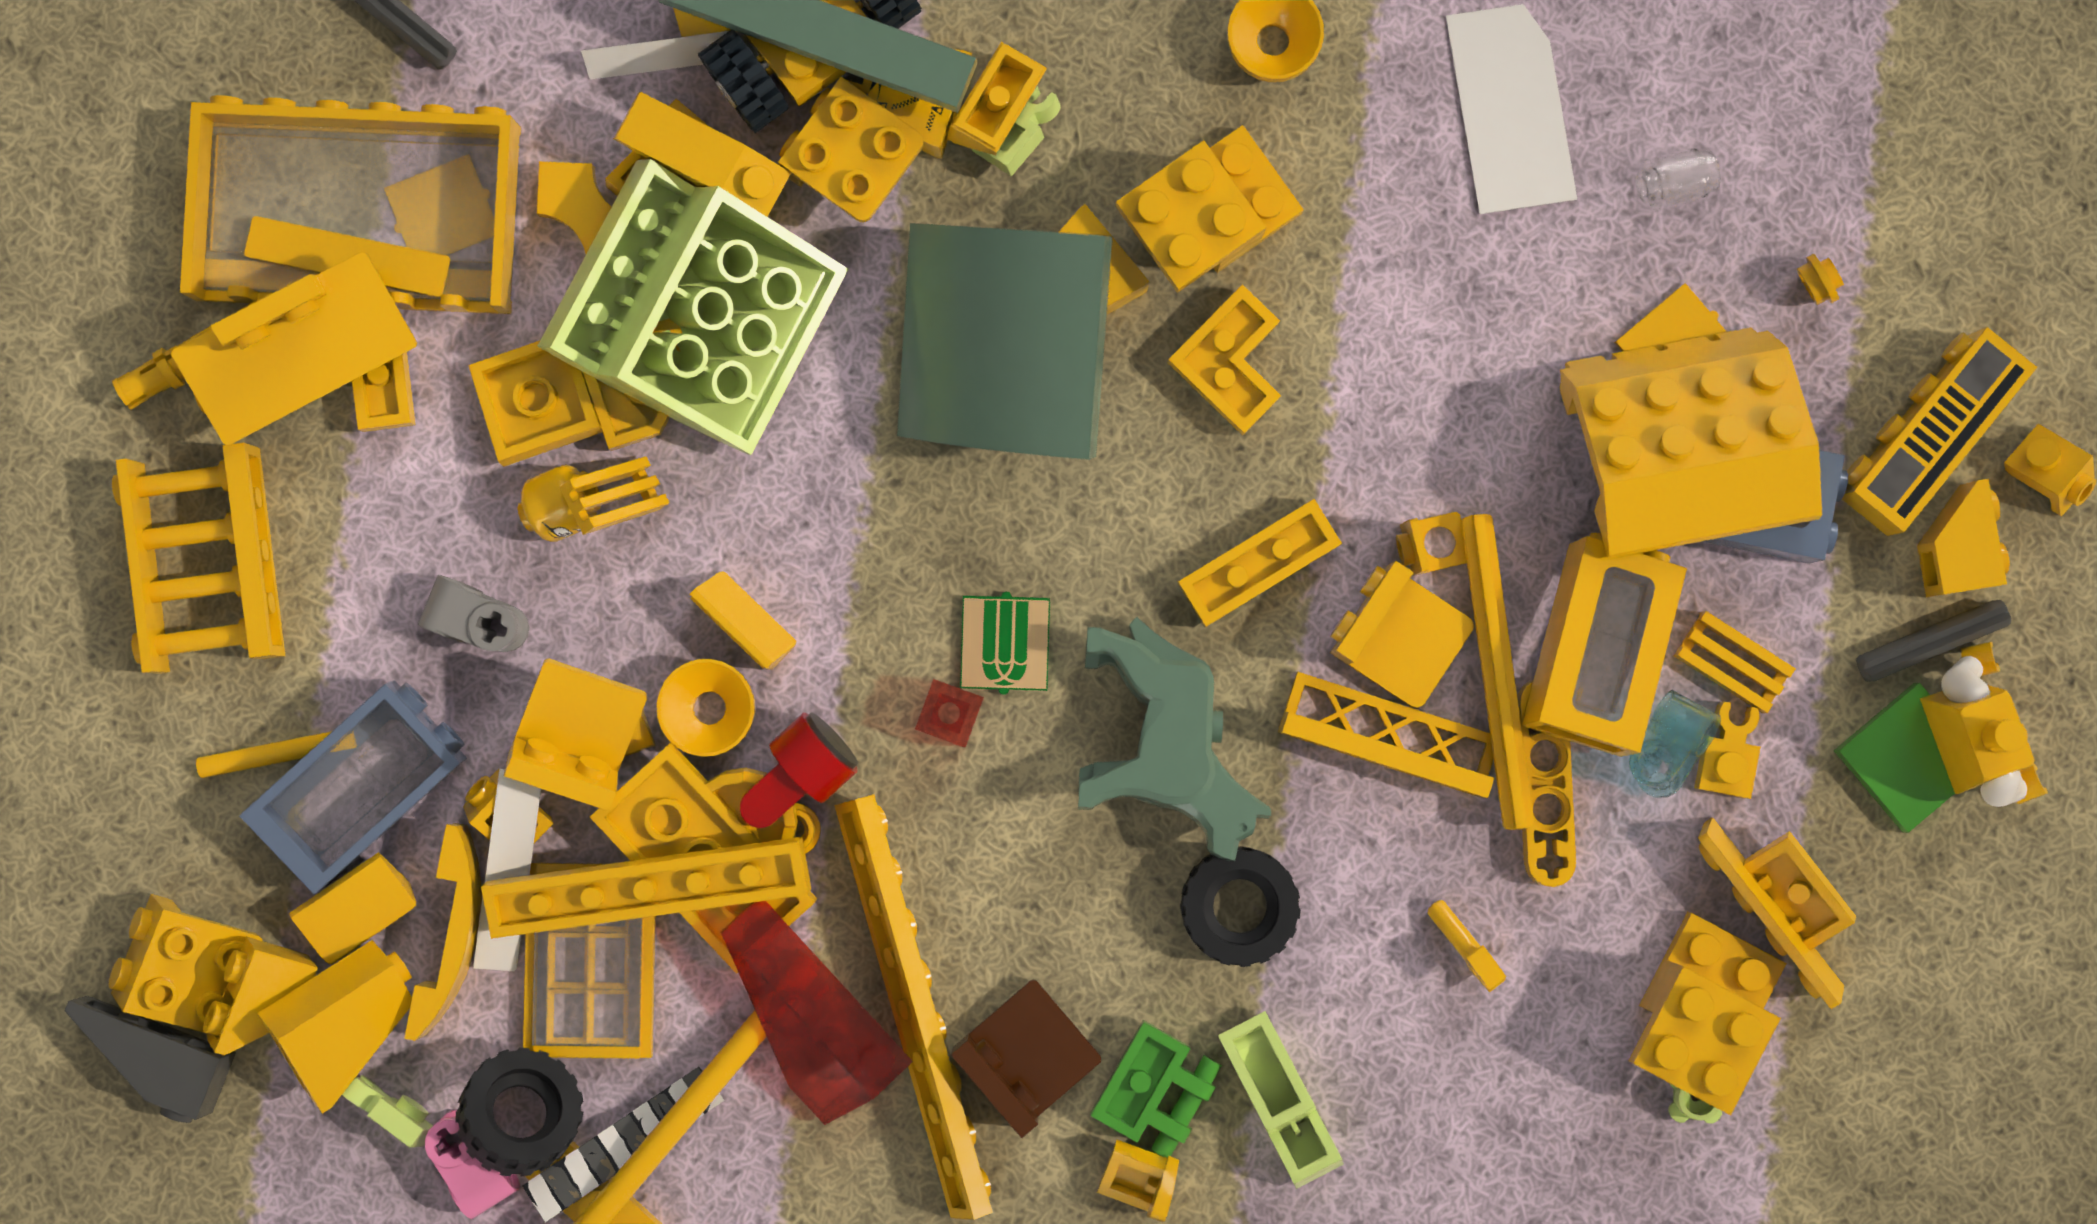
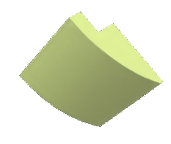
[537,159,848,455]

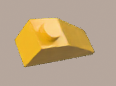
[613,91,791,217]

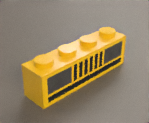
[1842,327,2037,536]

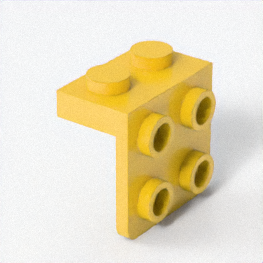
[778,77,924,222]
[1330,561,1474,708]
[109,894,263,1032]

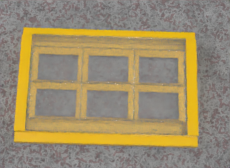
[523,863,656,1059]

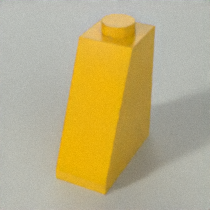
[258,940,412,1114]

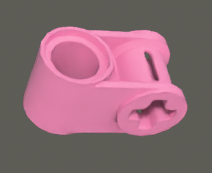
[425,1109,520,1219]

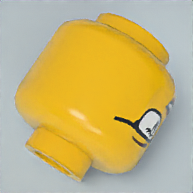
[517,464,601,542]

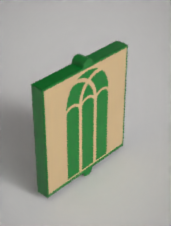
[960,592,1050,695]

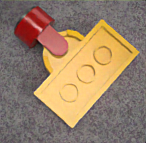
[590,712,858,974]

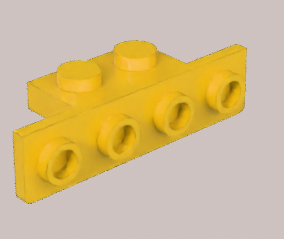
[1698,817,1856,1009]

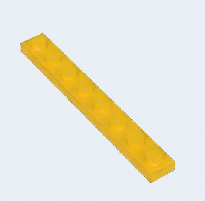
[834,794,993,1220]

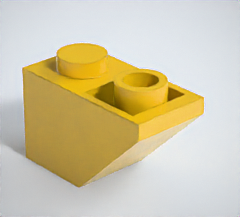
[1917,479,2010,597]
[203,937,318,1055]

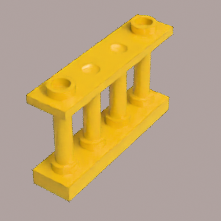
[112,442,285,674]

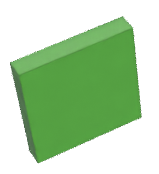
[1834,683,1955,833]

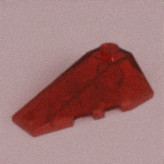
[720,901,913,1125]

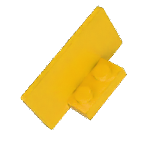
[171,252,417,445]

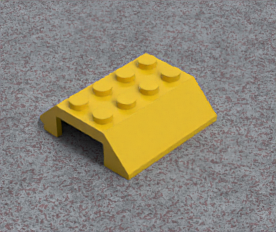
[1559,327,1822,559]

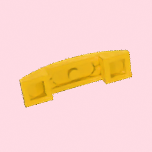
[404,823,482,1041]

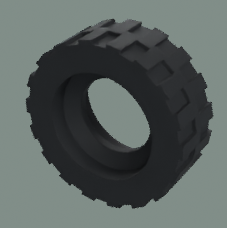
[1180,846,1301,967]
[456,1048,584,1177]

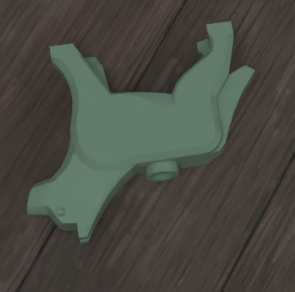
[1078,617,1271,862]

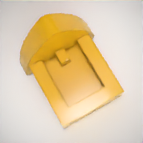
[1097,1139,1179,1222]

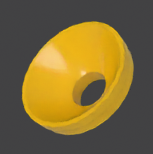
[1227,0,1324,82]
[657,659,755,757]

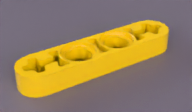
[1517,680,1576,887]

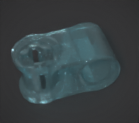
[1629,690,1721,798]

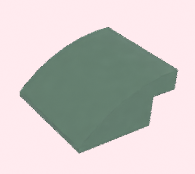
[897,223,1112,460]

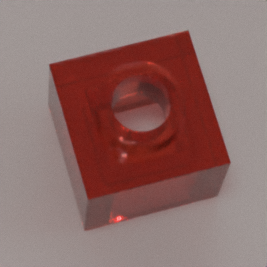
[915,679,985,748]

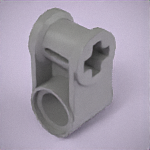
[418,575,530,652]

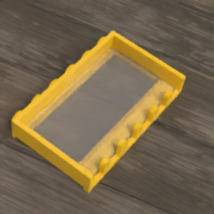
[180,95,521,314]

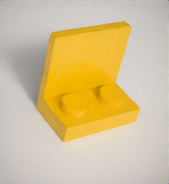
[504,658,647,811]

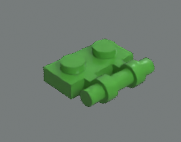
[1090,1020,1222,1158]

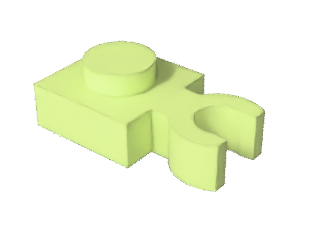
[972,86,1061,176]
[342,1075,433,1148]

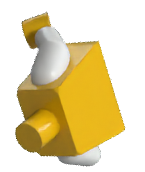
[1920,641,2048,807]

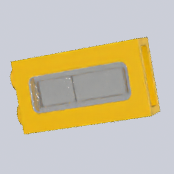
[1521,533,1687,757]

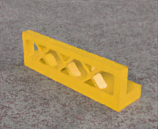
[1278,672,1494,798]

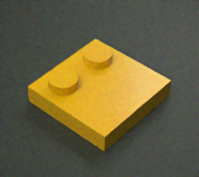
[468,340,603,467]

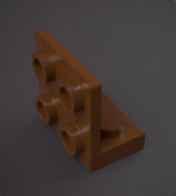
[951,979,1102,1139]

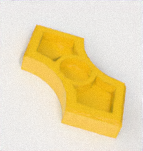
[537,161,612,254]

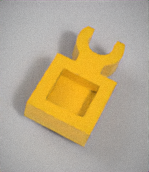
[1694,702,1761,799]

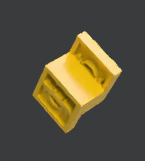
[1115,125,1304,293]
[1628,912,1787,1116]

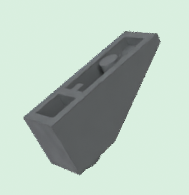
[65,996,236,1123]

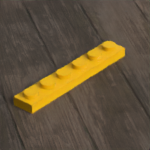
[481,837,812,939]

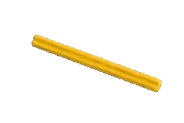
[1461,514,1535,830]

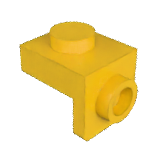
[2004,423,2096,516]

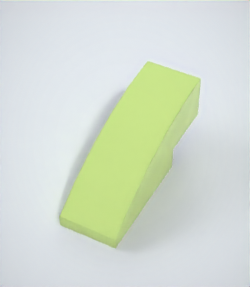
[1218,1011,1344,1189]

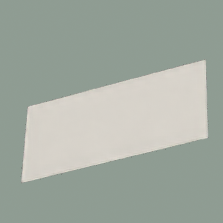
[1446,4,1577,214]

